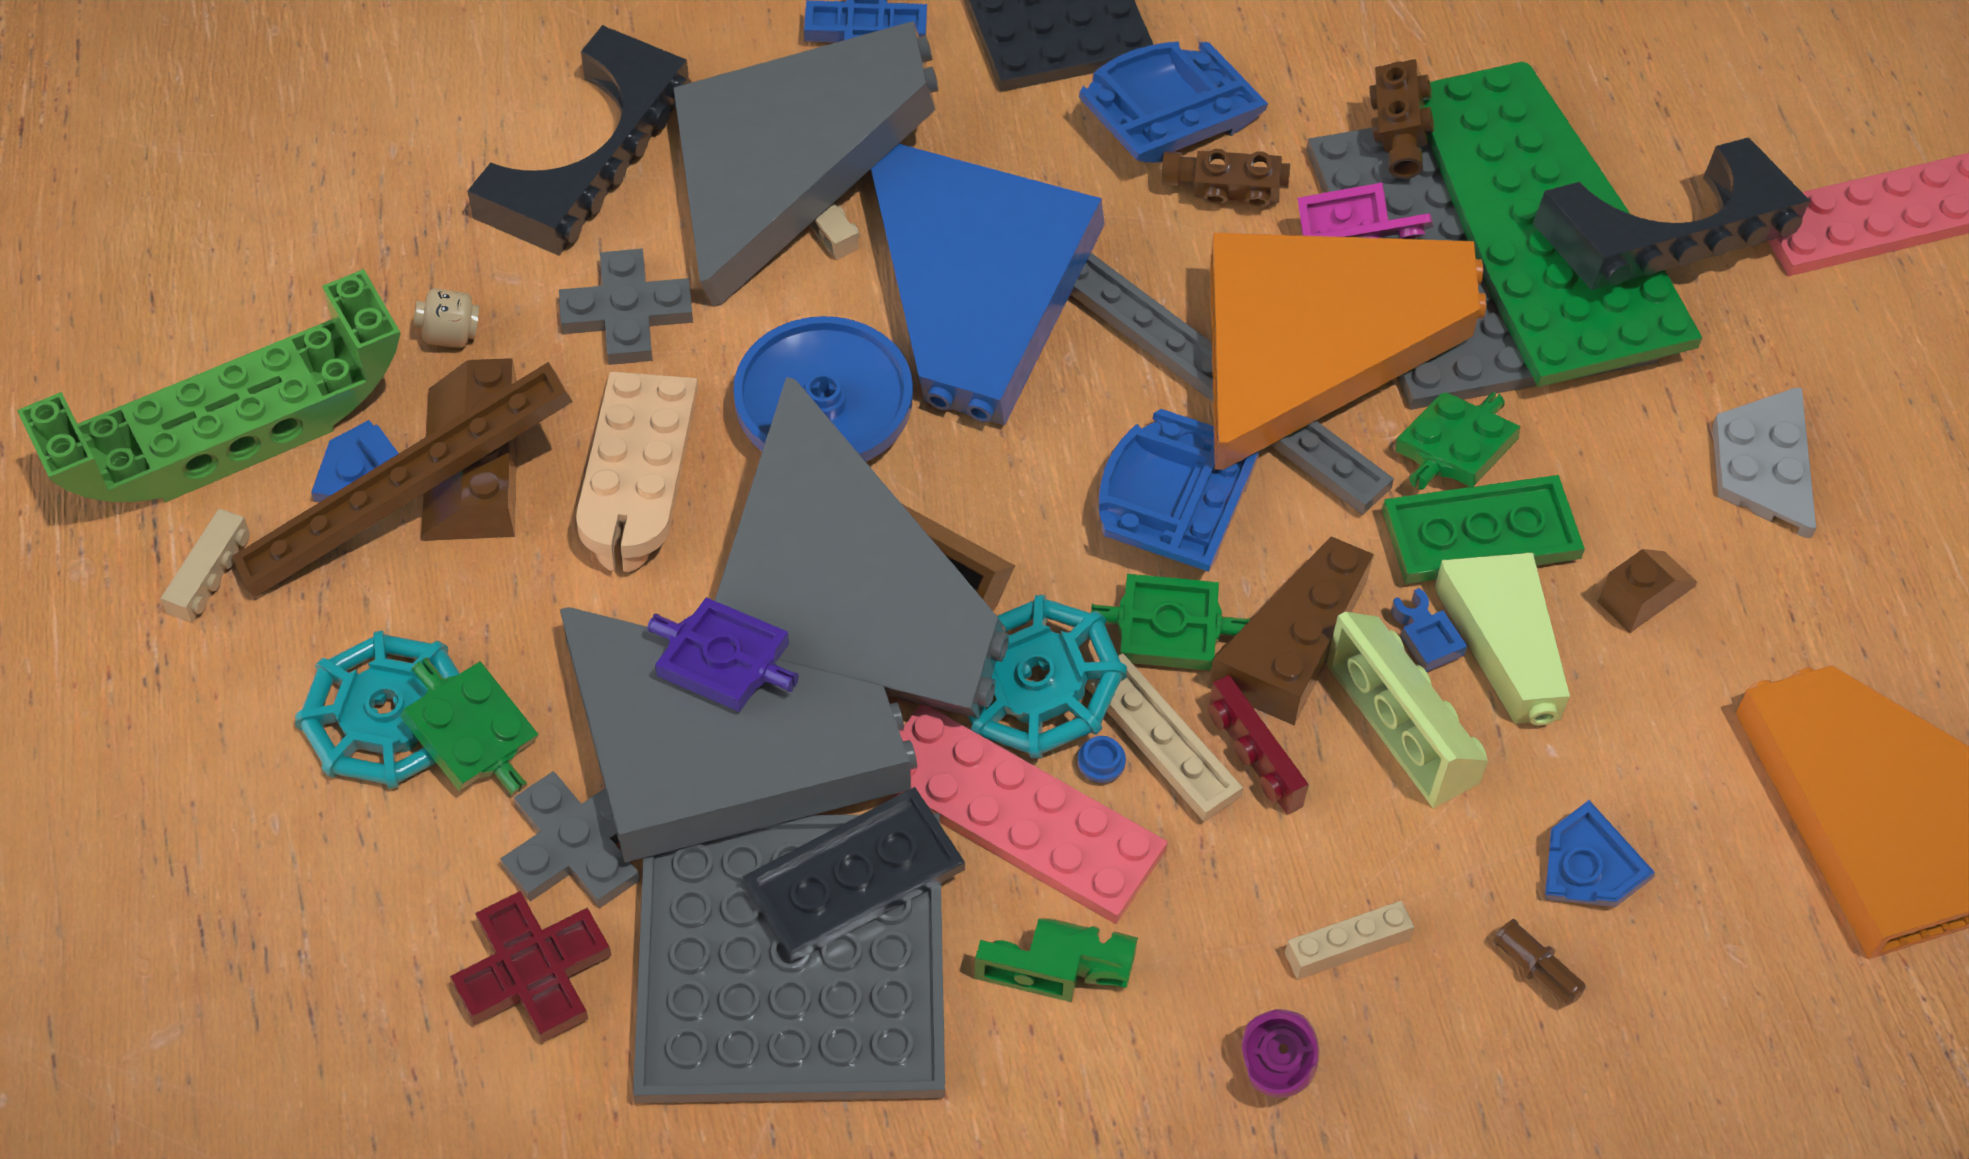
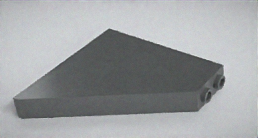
[674,21,939,306]
[715,377,1009,719]
[560,607,917,862]

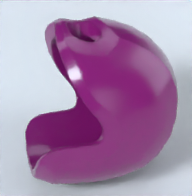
[1241,1009,1319,1098]

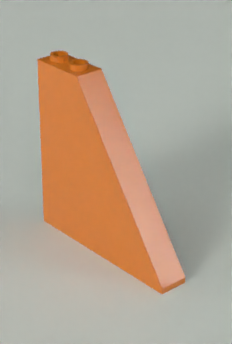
[1210,232,1486,470]
[1735,665,1969,959]

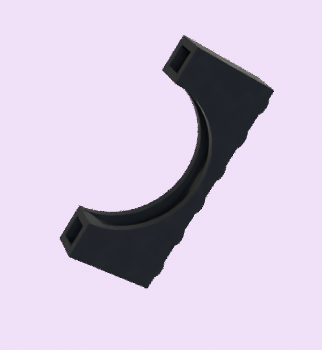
[467,25,691,256]
[1533,137,1810,290]

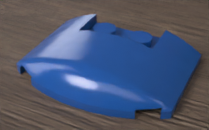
[1079,41,1268,163]
[1098,409,1261,572]

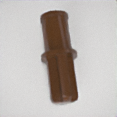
[1493,919,1586,1006]

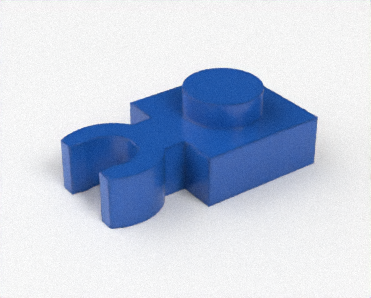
[1391,588,1467,672]

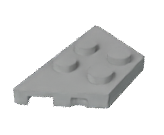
[1712,388,1816,538]

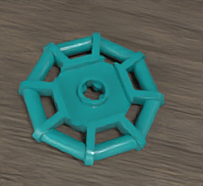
[968,594,1127,759]
[295,630,460,789]

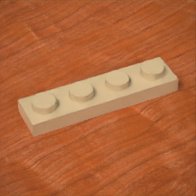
[1085,653,1243,822]

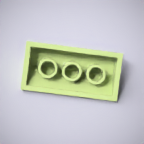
[1326,612,1488,809]

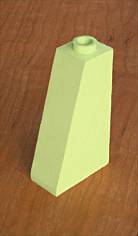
[1435,553,1570,726]

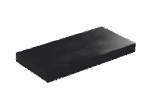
[742,787,965,962]

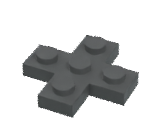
[559,248,693,365]
[500,771,640,909]

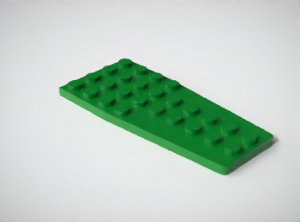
[1424,62,1703,387]

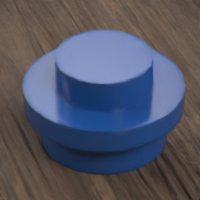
[1078,736,1126,783]

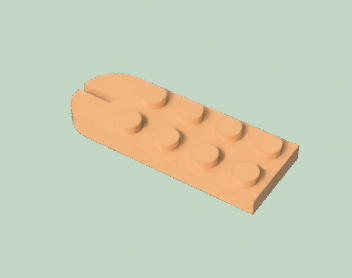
[576,371,698,572]

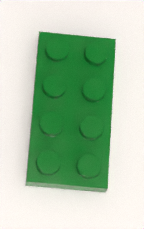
[1382,475,1585,584]

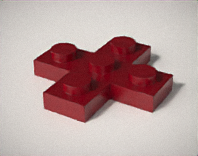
[450,891,612,1043]

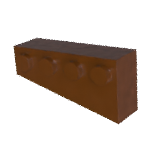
[1208,536,1374,725]

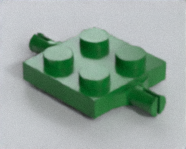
[1395,392,1521,490]
[1091,574,1250,671]
[400,657,539,796]

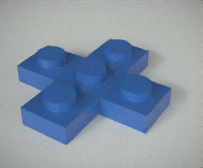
[804,0,927,42]

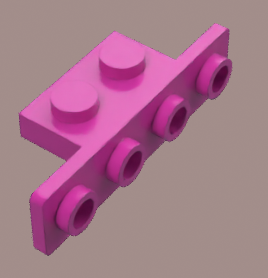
[1297,183,1434,239]

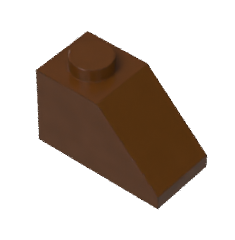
[1598,549,1697,633]

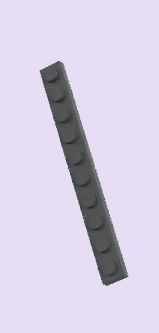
[1071,253,1394,515]

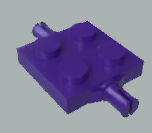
[647,597,799,712]

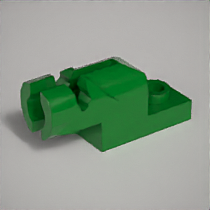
[974,918,1138,1003]

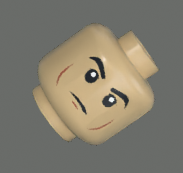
[413,288,479,348]

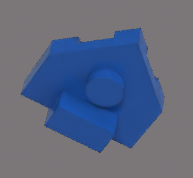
[311,420,399,502]
[1545,800,1655,907]

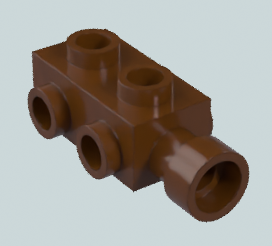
[1369,59,1435,179]
[1162,149,1290,207]

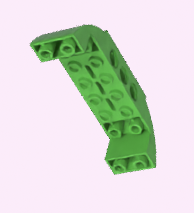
[17,269,401,503]

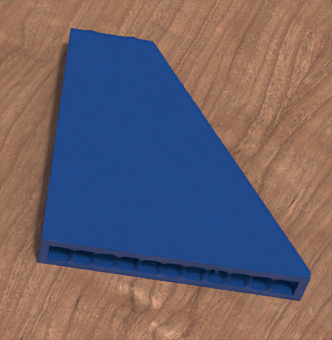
[871,144,1105,425]

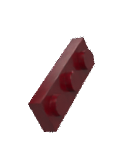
[1208,675,1309,815]

